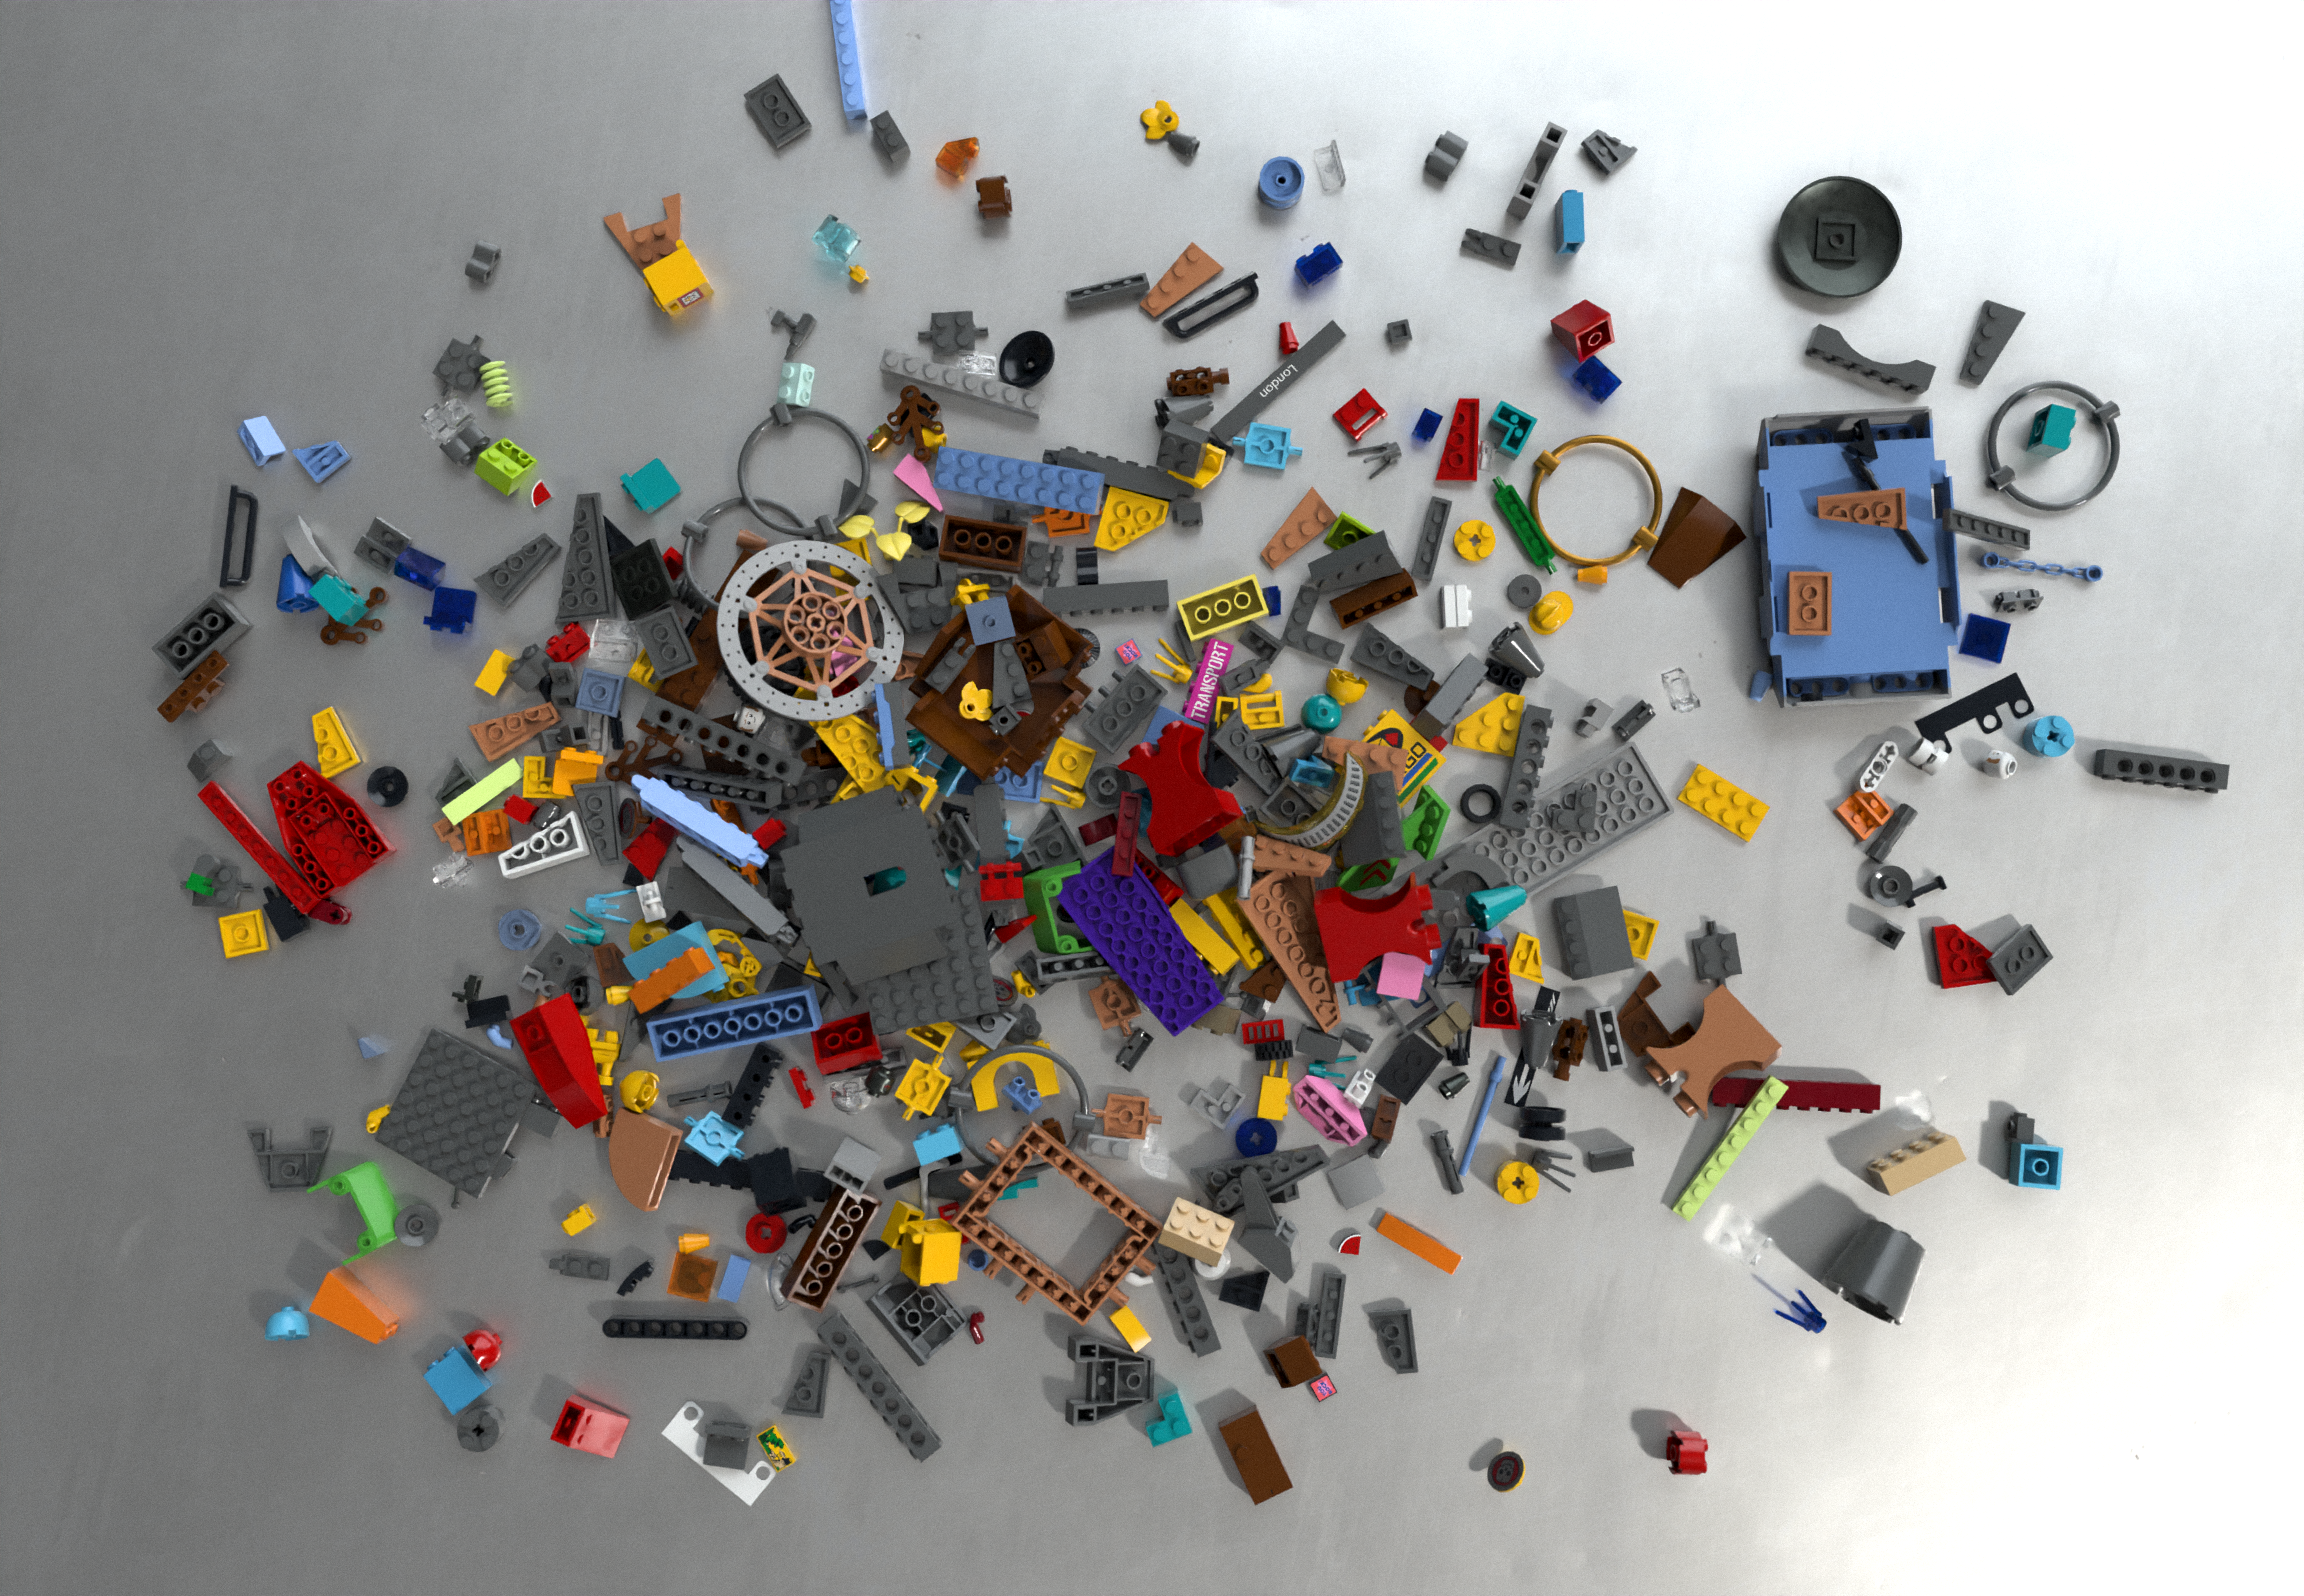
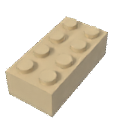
[1867,1131,1967,1196]

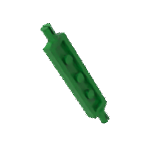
[1492,475,1558,575]

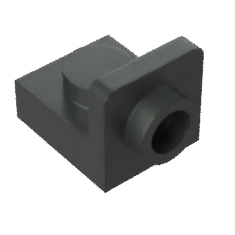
[452,974,484,1004]

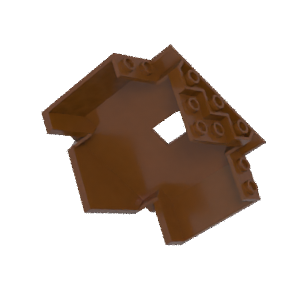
[905,584,1094,781]

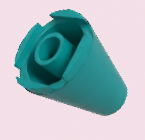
[1466,885,1527,933]

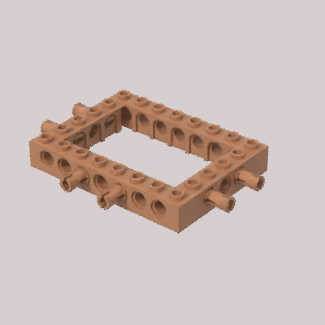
[952,1120,1163,1327]

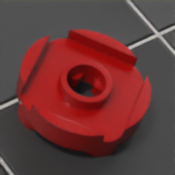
[745,1212,788,1254]

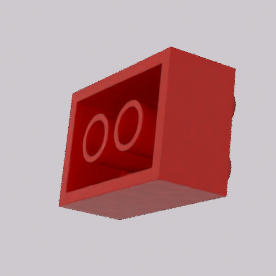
[811,1012,883,1075]

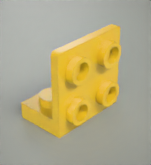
[1167,443,1226,489]

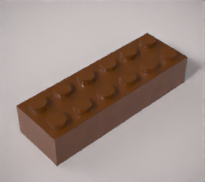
[779,1183,883,1314]

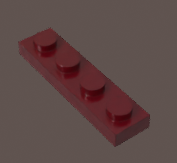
[1111,791,1142,878]

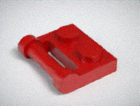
[1333,388,1388,442]

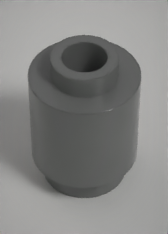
[532,800,562,831]
[1359,1106,1376,1139]

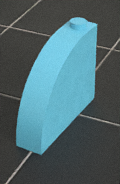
[622,921,730,998]

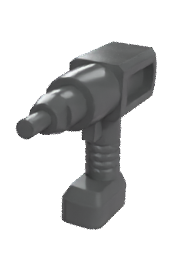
[771,309,817,360]

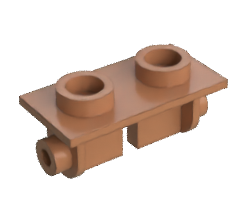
[593,1094,614,1138]

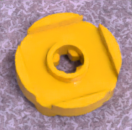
[1453,520,1496,562]

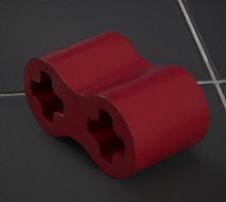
[1078,813,1117,847]

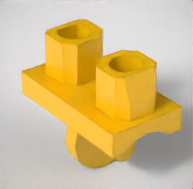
[950,578,990,612]

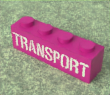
[1182,638,1234,725]

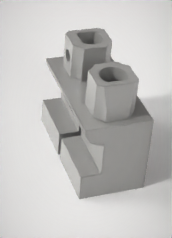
[1575,698,1614,739]

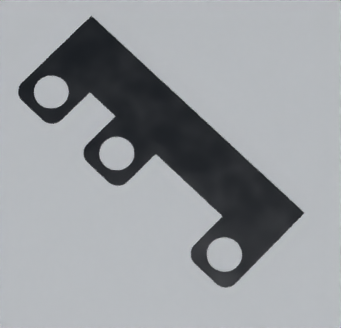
[1915,672,2034,755]

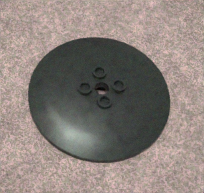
[1777,176,1902,299]

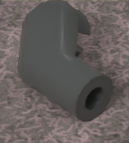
[1368,1139,1389,1159]

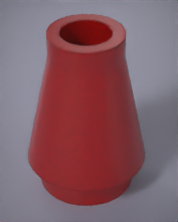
[1279,322,1299,354]

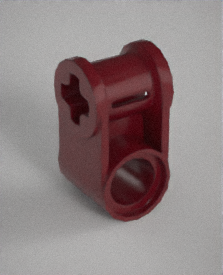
[307,899,353,925]

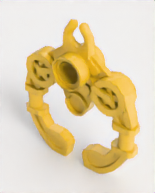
[700,928,762,1003]

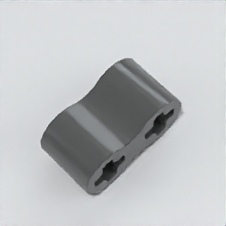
[465,240,501,284]

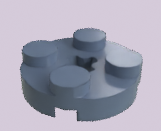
[498,909,542,950]

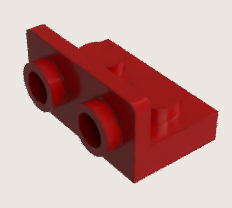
[545,621,595,663]

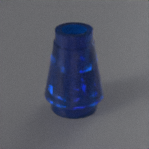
[1262,585,1281,617]

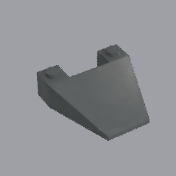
[1065,1335,1155,1427]

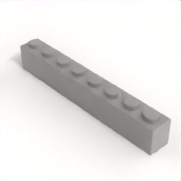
[879,348,1045,419]

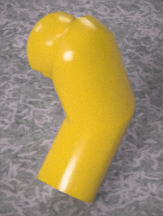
[1242,673,1272,694]

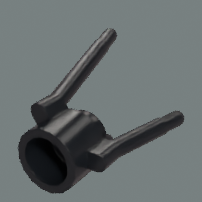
[1444,1022,1472,1066]

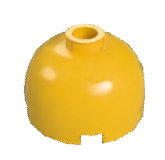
[1326,668,1369,706]
[619,1070,659,1113]

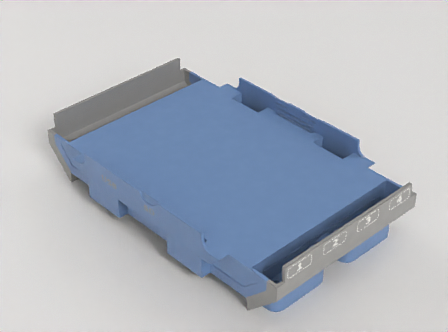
[1752,406,1962,708]

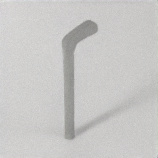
[919,1157,950,1220]

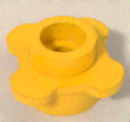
[848,265,869,283]

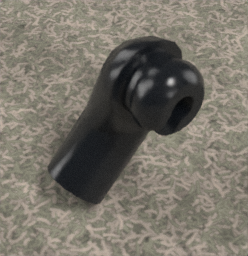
[539,673,553,703]
[787,1214,818,1234]

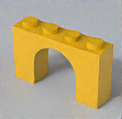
[967,1040,1060,1112]

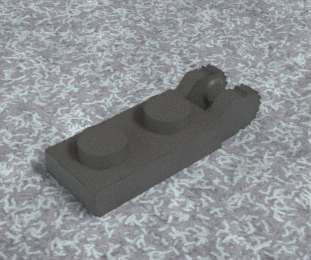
[1461,228,1521,266]
[925,637,976,694]

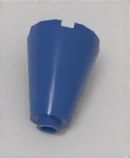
[276,553,319,613]

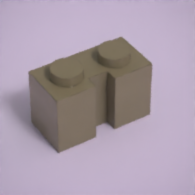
[1422,1000,1473,1048]

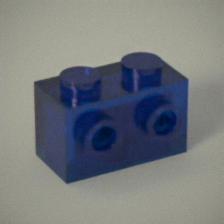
[1294,242,1343,290]
[1572,355,1622,404]
[394,546,446,592]

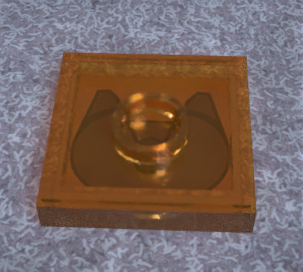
[667,1251,719,1303]

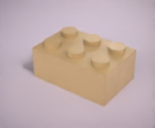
[1158,1197,1235,1268]

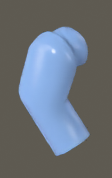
[486,1023,514,1050]

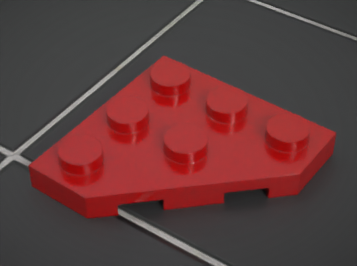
[1932,924,1997,989]

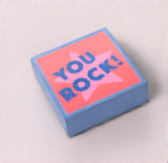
[1115,638,1143,667]

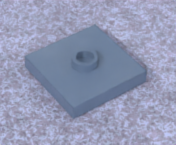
[965,595,1016,646]
[575,667,626,718]

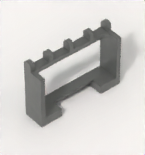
[1358,952,1448,1041]

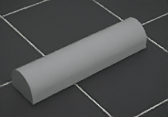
[822,1046,907,1084]

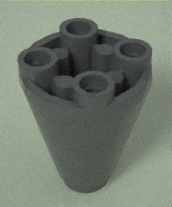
[1154,395,1214,429]

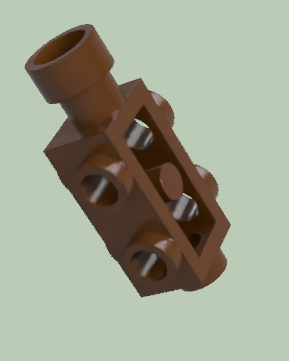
[1166,366,1230,397]
[1552,1017,1589,1082]

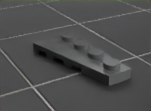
[473,533,562,608]
[1350,622,1435,693]
[1209,709,1282,797]

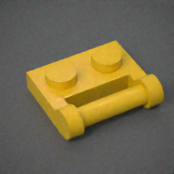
[627,647,665,693]
[1239,690,1285,730]

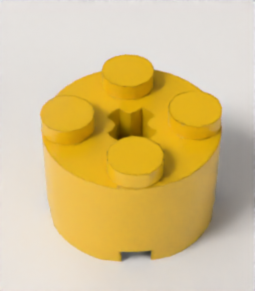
[1494,1159,1539,1204]

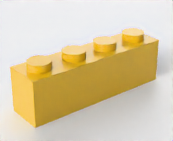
[1169,898,1240,977]

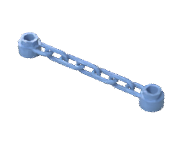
[1981,552,2103,583]

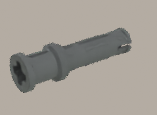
[667,1081,733,1108]
[1430,1130,1464,1195]

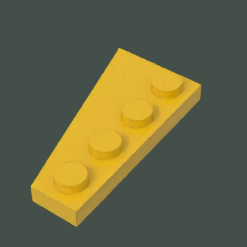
[1201,886,1267,971]

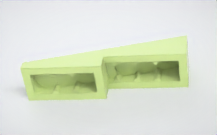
[442,758,524,825]

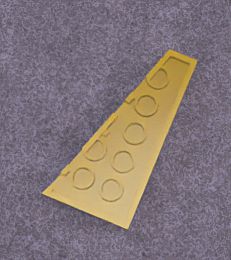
[793,687,896,793]

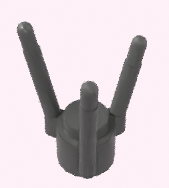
[1348,442,1402,479]
[1531,1150,1576,1193]

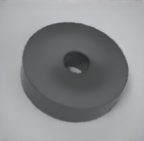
[1507,574,1542,608]

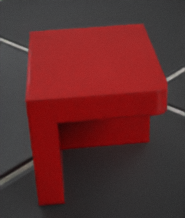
[662,546,684,580]

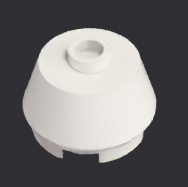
[1189,1246,1231,1280]

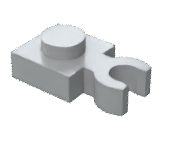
[516,965,557,997]

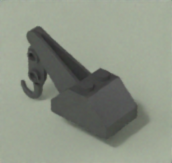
[1195,1166,1301,1284]

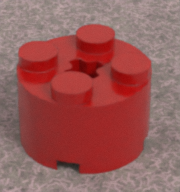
[1666,1431,1708,1475]

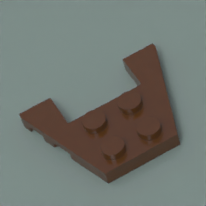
[1616,970,1696,1057]

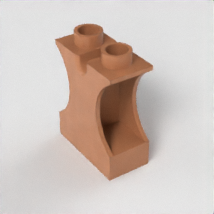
[1643,984,1782,1120]

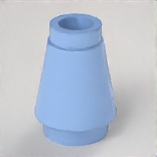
[1749,670,1773,702]

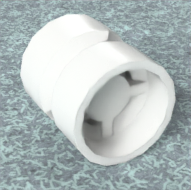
[1907,737,1948,776]

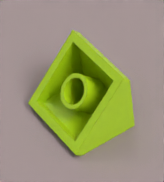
[1323,511,1376,551]

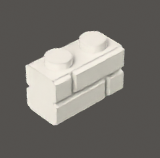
[1440,585,1472,629]

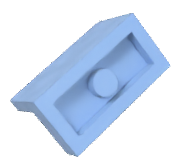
[237,416,285,466]

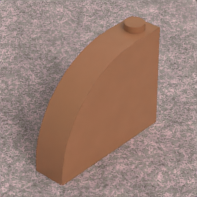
[609,1107,683,1212]

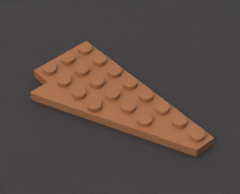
[1234,870,1342,1033]

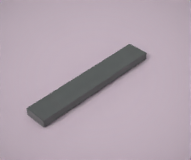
[1942,508,2030,551]

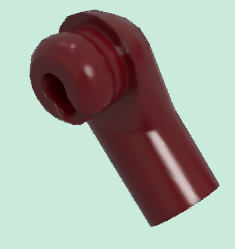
[969,1311,985,1344]

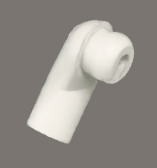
[1123,1268,1153,1287]

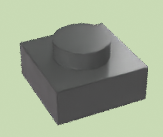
[1387,319,1413,345]

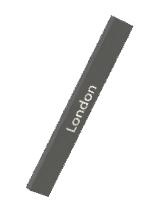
[1210,320,1346,444]

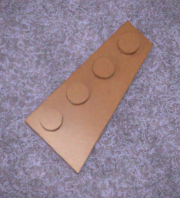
[1260,486,1338,570]
[1816,487,1907,530]
[468,702,563,762]
[1238,834,1332,877]

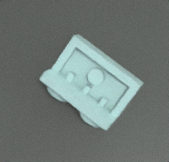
[776,362,815,408]

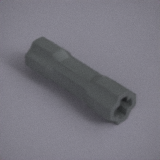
[1866,803,1918,864]

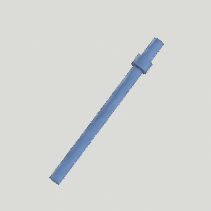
[1458,1056,1507,1177]

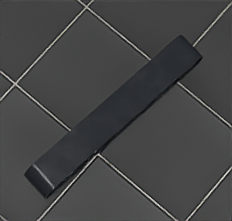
[602,1315,751,1340]

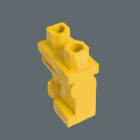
[586,1028,621,1086]

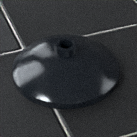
[999,331,1055,389]

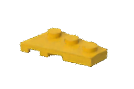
[312,707,361,779]

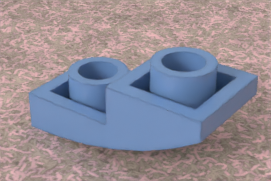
[717,1254,751,1303]

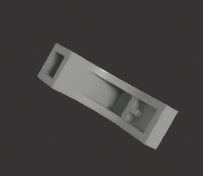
[281,515,340,582]

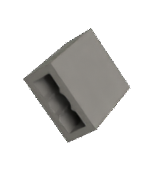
[823,1136,882,1196]

